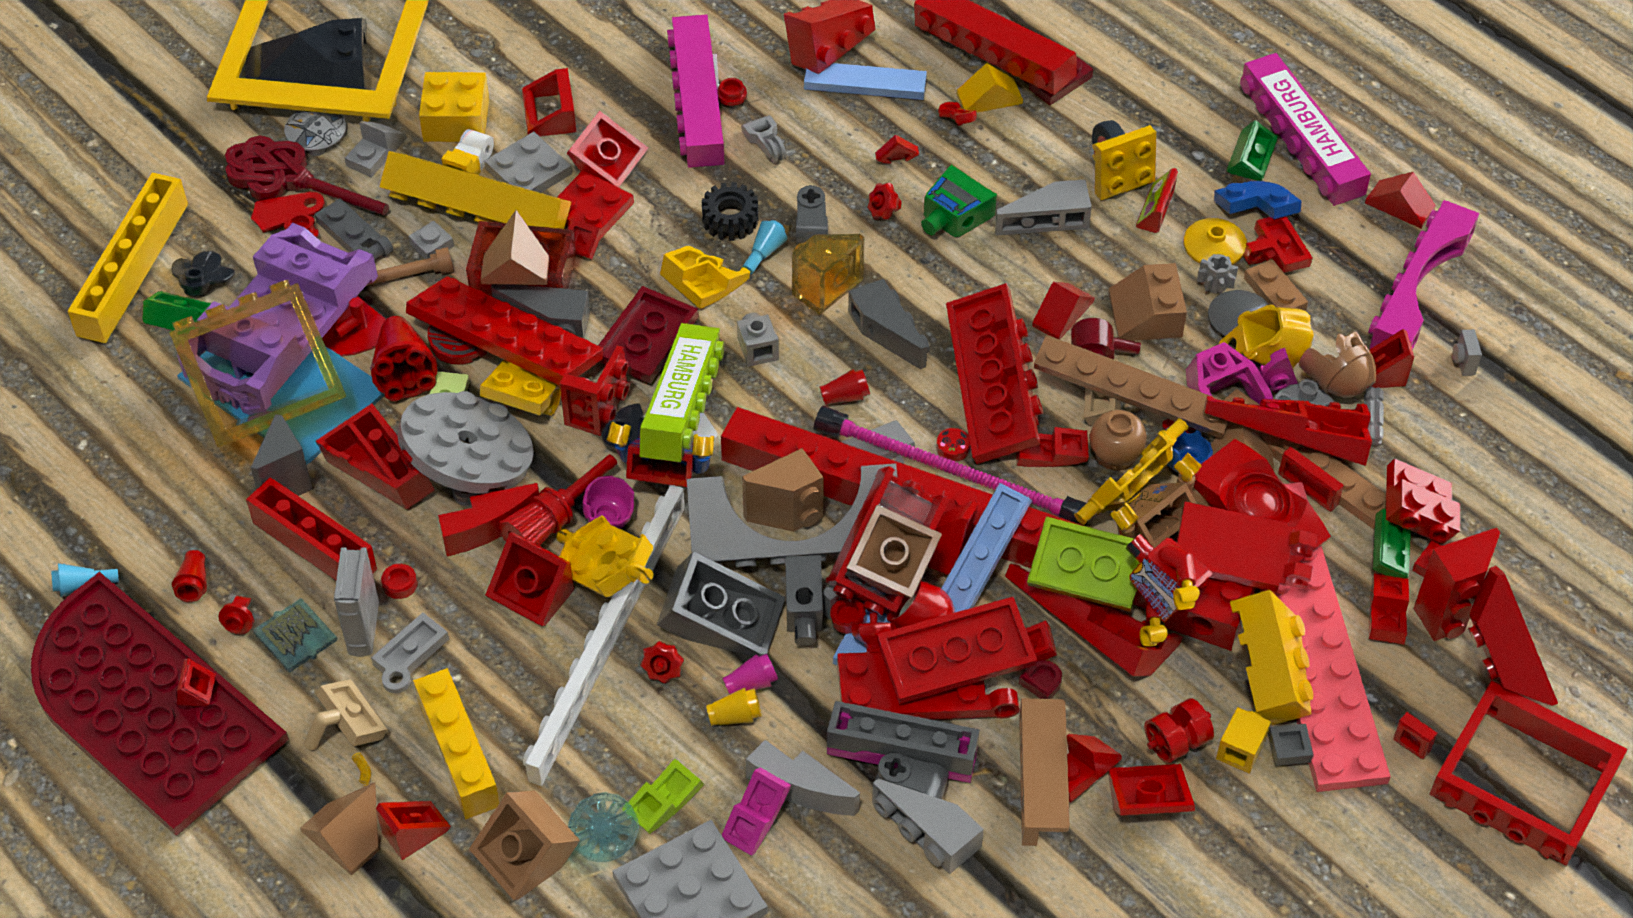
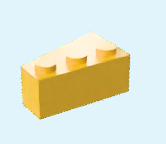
[1230,590,1313,726]

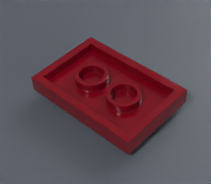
[598,286,699,384]

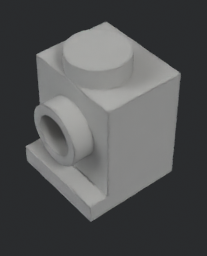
[737,313,779,367]

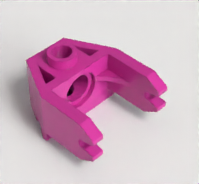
[1186,342,1273,404]

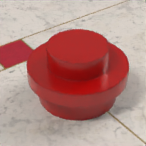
[717,78,747,106]

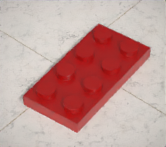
[876,596,1037,704]

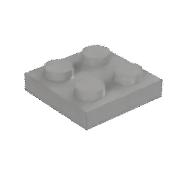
[484,132,572,193]

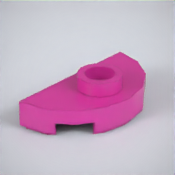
[1259,348,1298,393]

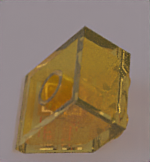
[791,234,865,315]

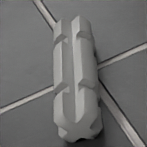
[1364,386,1384,446]

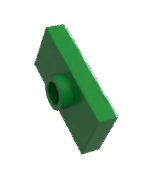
[1372,508,1411,578]

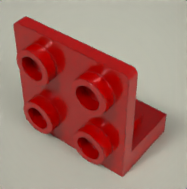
[560,345,630,436]

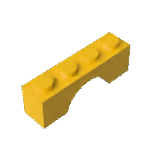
[413,668,500,820]

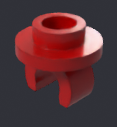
[218,595,254,634]

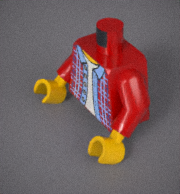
[1125,534,1213,646]

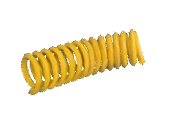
[352,753,371,786]

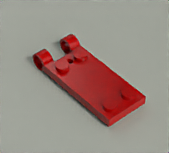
[837,652,1020,719]

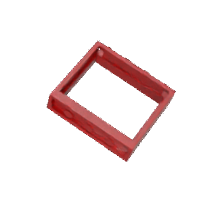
[1429,681,1628,866]

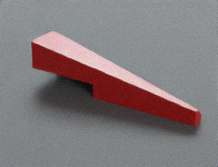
[1204,396,1372,466]
[1005,563,1183,676]

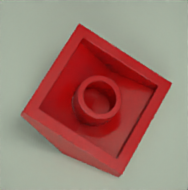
[567,110,649,187]
[1108,764,1195,816]

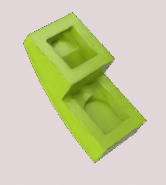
[622,759,705,834]

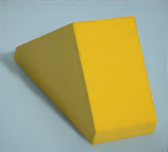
[956,63,1023,113]

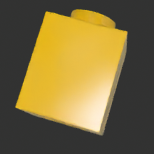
[1216,707,1271,774]

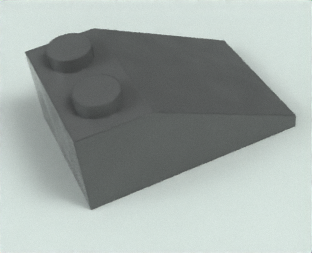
[656,551,786,657]

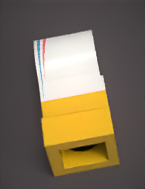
[441,129,494,175]

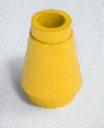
[706,687,762,726]

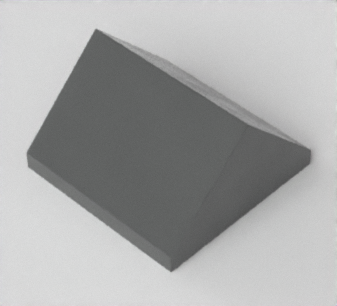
[251,414,313,496]

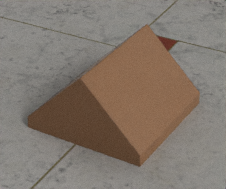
[847,505,942,599]

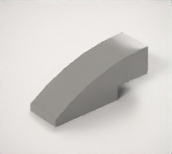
[746,740,860,816]

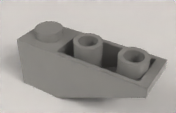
[872,778,984,874]

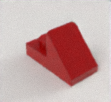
[1066,734,1122,802]

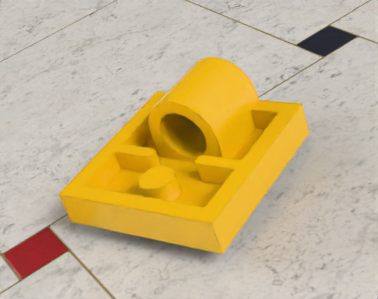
[480,360,561,416]

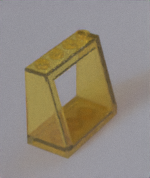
[168,279,347,448]

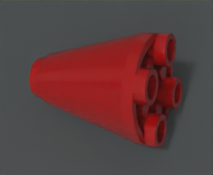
[370,316,438,401]

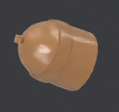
[1299,331,1376,398]

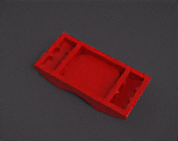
[1194,439,1331,563]

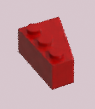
[784,0,876,74]
[315,403,435,509]

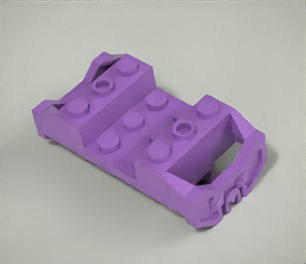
[177,223,378,415]

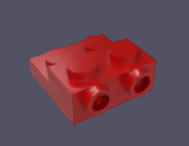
[1386,459,1460,544]

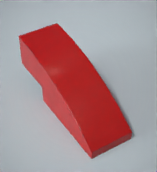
[438,483,540,557]

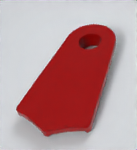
[251,192,325,233]

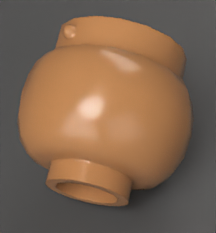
[1089,410,1147,471]

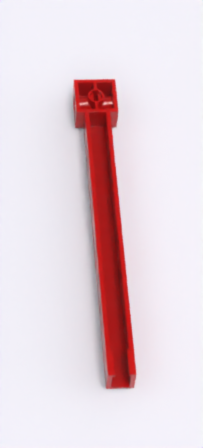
[720,407,1255,651]

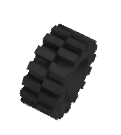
[702,182,759,241]

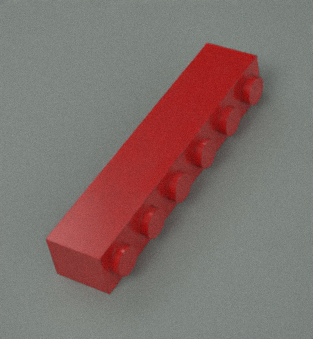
[914,0,1077,95]

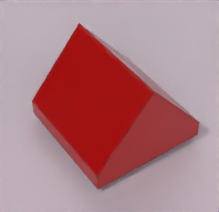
[177,658,216,707]

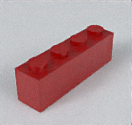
[246,477,377,580]

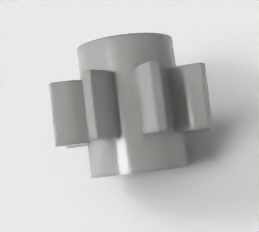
[1197,254,1238,294]

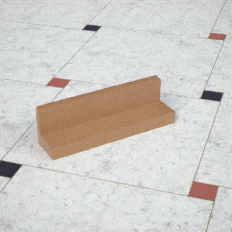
[1019,698,1070,846]

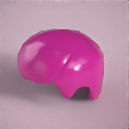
[583,475,635,529]

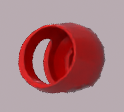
[886,581,955,628]

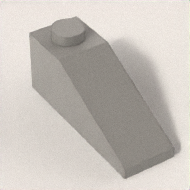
[995,180,1092,236]

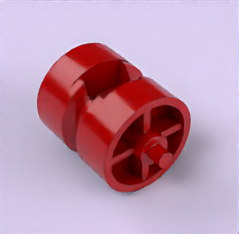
[1144,698,1214,763]

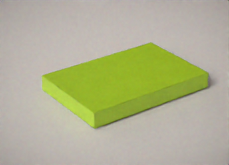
[1027,517,1139,612]

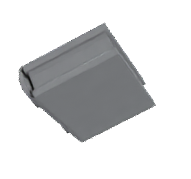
[334,548,379,657]

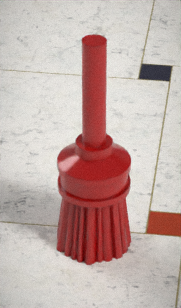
[499,454,618,546]

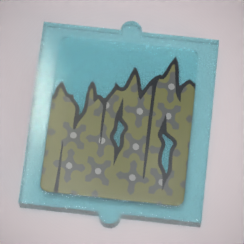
[253,598,337,673]

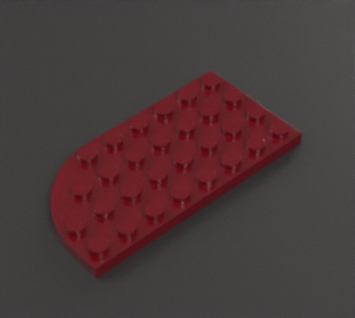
[31,571,289,836]

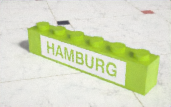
[640,323,725,462]

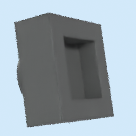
[1268,724,1314,766]

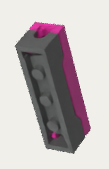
[827,701,980,783]

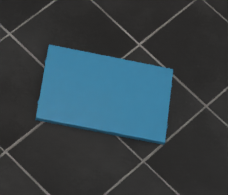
[177,342,385,465]

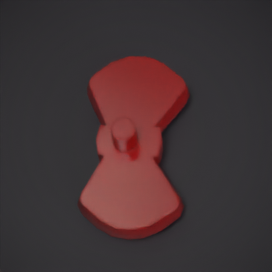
[938,102,977,126]

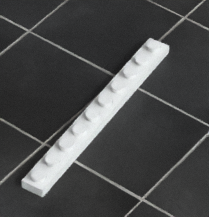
[523,485,685,786]

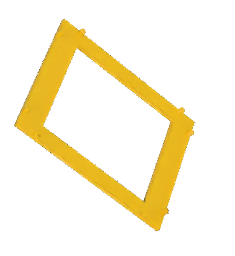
[207,0,429,122]

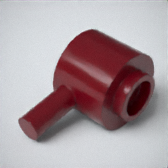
[1071,318,1141,360]

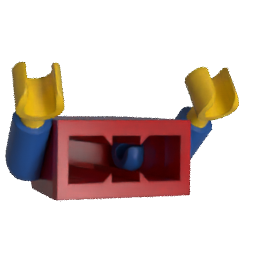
[607,422,714,487]

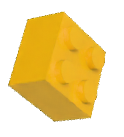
[419,72,489,142]

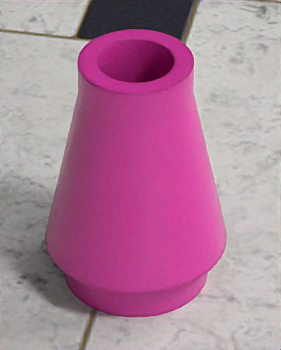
[722,654,778,695]

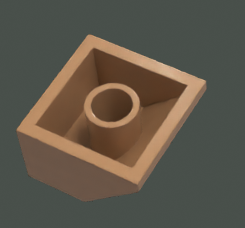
[1108,263,1187,341]
[742,448,824,532]
[469,790,580,900]

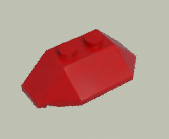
[1468,565,1558,706]

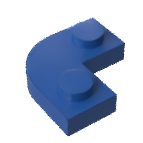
[1214,181,1302,219]

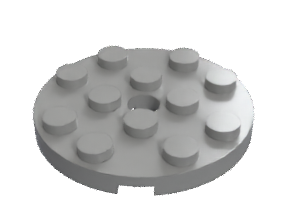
[397,391,533,493]

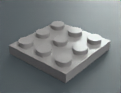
[612,820,768,918]

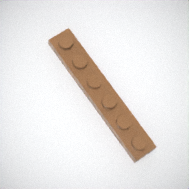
[1033,335,1229,439]
[1224,389,1386,529]

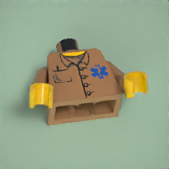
[1110,453,1201,548]

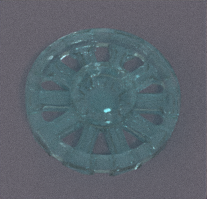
[568,792,639,862]

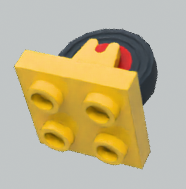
[1092,120,1156,200]

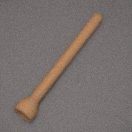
[366,247,454,286]

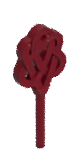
[225,135,389,216]

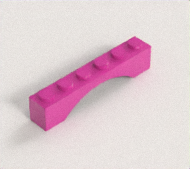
[1368,200,1480,350]

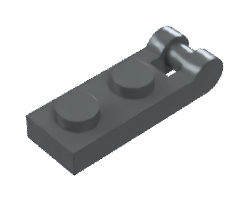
[315,199,393,262]

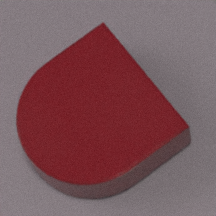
[1019,660,1062,699]

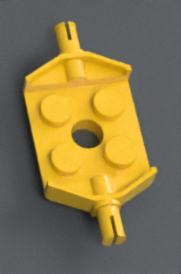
[1074,418,1188,525]
[557,515,653,597]

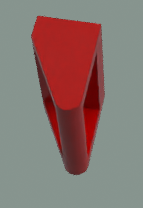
[522,68,577,137]

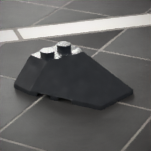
[245,18,367,90]

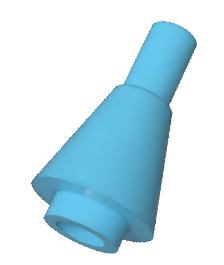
[742,220,788,274]
[51,563,119,598]

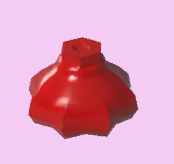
[867,183,902,220]
[851,613,897,652]
[640,641,684,684]

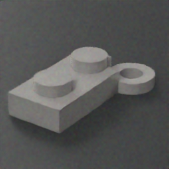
[371,612,449,693]

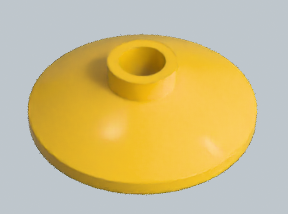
[1183,218,1247,265]

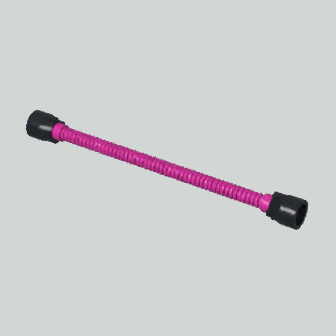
[813,406,1089,526]

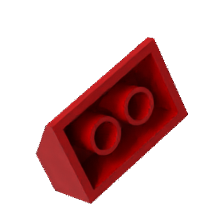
[1413,527,1500,641]

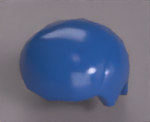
[1166,427,1213,472]

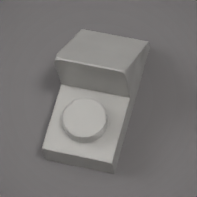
[345,121,407,178]

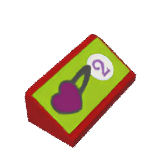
[1136,168,1178,233]

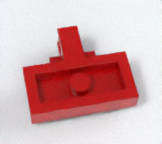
[1243,216,1313,273]

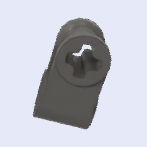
[796,185,828,245]
[875,753,949,799]

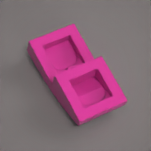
[722,767,791,856]

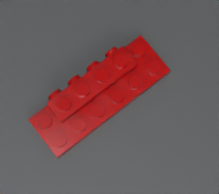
[946,283,1043,464]

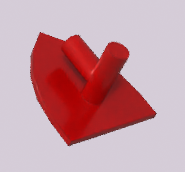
[320,296,386,357]

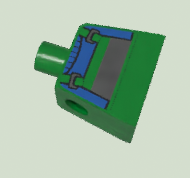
[921,164,997,238]

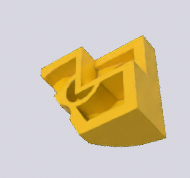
[660,246,750,309]

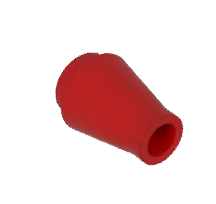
[819,369,870,405]
[172,550,207,602]

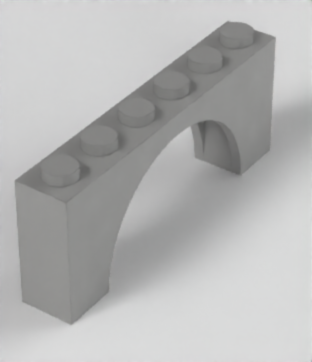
[687,464,897,567]

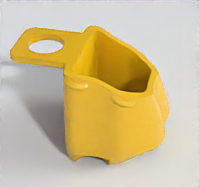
[1219,305,1314,369]

